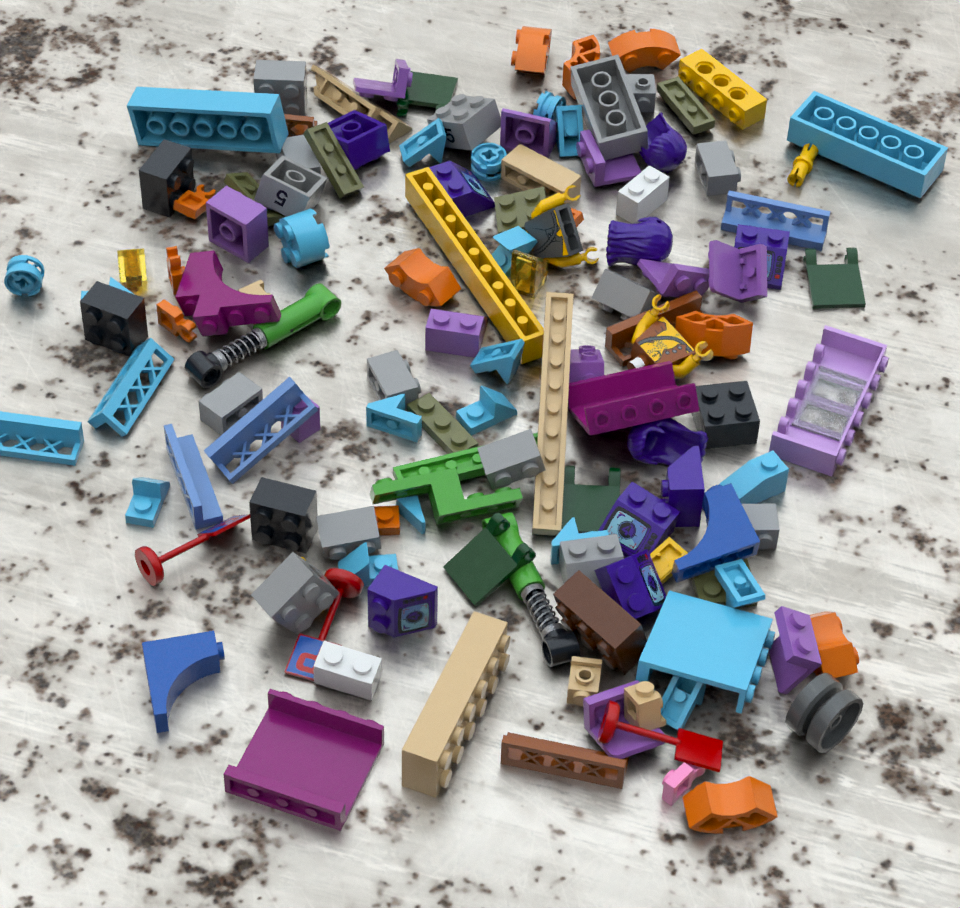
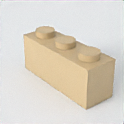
[501,144,581,204]

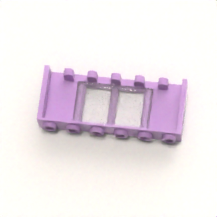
[769,325,889,477]

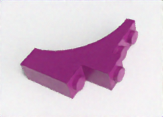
[175,250,281,337]

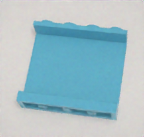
[635,590,775,714]

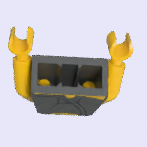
[524,185,599,268]

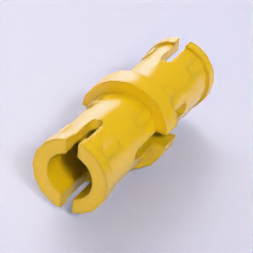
[787,143,819,187]

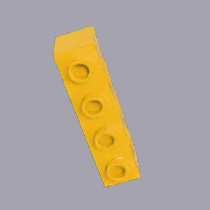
[678,48,767,130]

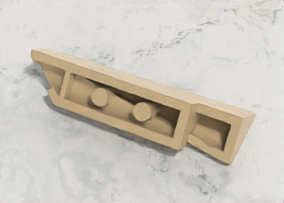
[311,64,413,144]

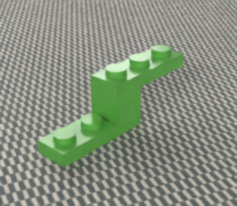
[370,466,523,525]

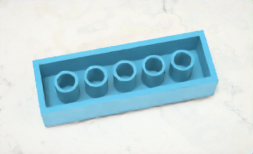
[127,87,289,153]
[787,91,948,198]

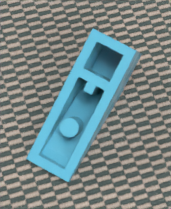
[702,450,789,508]

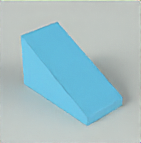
[396,495,426,534]

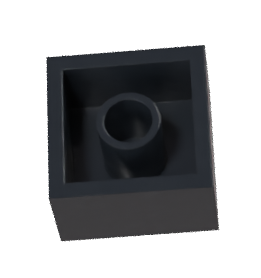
[139,139,196,218]
[80,281,148,356]
[692,381,760,449]
[249,477,318,554]

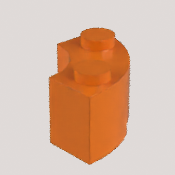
[511,26,552,75]
[608,28,681,73]
[562,34,600,100]
[384,248,461,307]
[675,311,753,359]
[810,611,859,678]
[682,776,778,834]

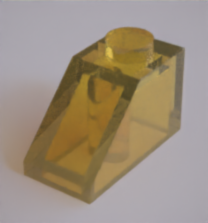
[117,248,147,288]
[511,249,548,299]

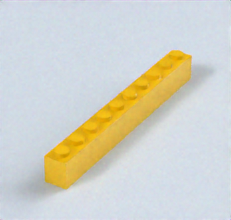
[405,167,544,364]

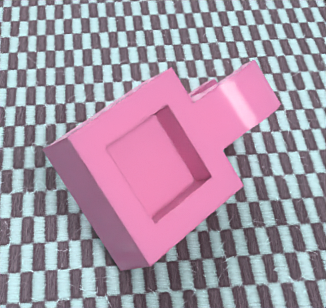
[662,762,706,806]

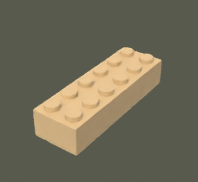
[402,611,511,798]

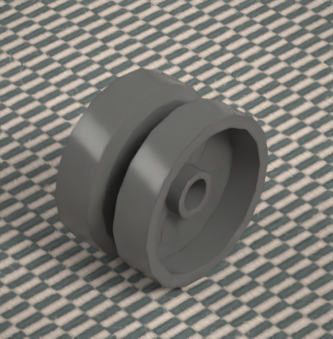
[785,673,864,753]

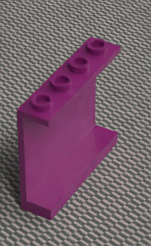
[568,361,699,435]
[223,689,384,831]

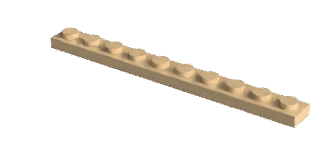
[532,292,573,536]

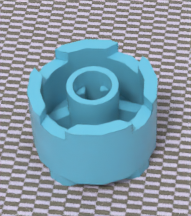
[274,208,330,268]

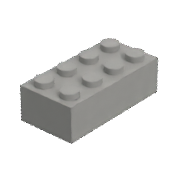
[570,55,648,160]

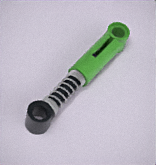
[185,283,342,388]
[482,512,580,667]

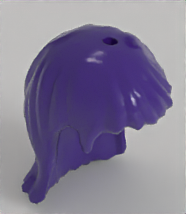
[639,112,687,173]
[606,217,673,267]
[627,418,708,465]

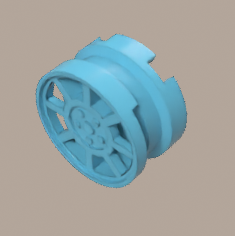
[533,91,566,121]
[471,143,507,182]
[4,255,45,296]

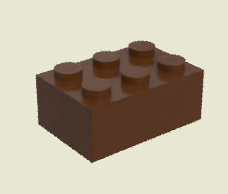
[553,570,647,675]

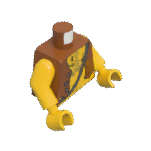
[627,294,713,379]

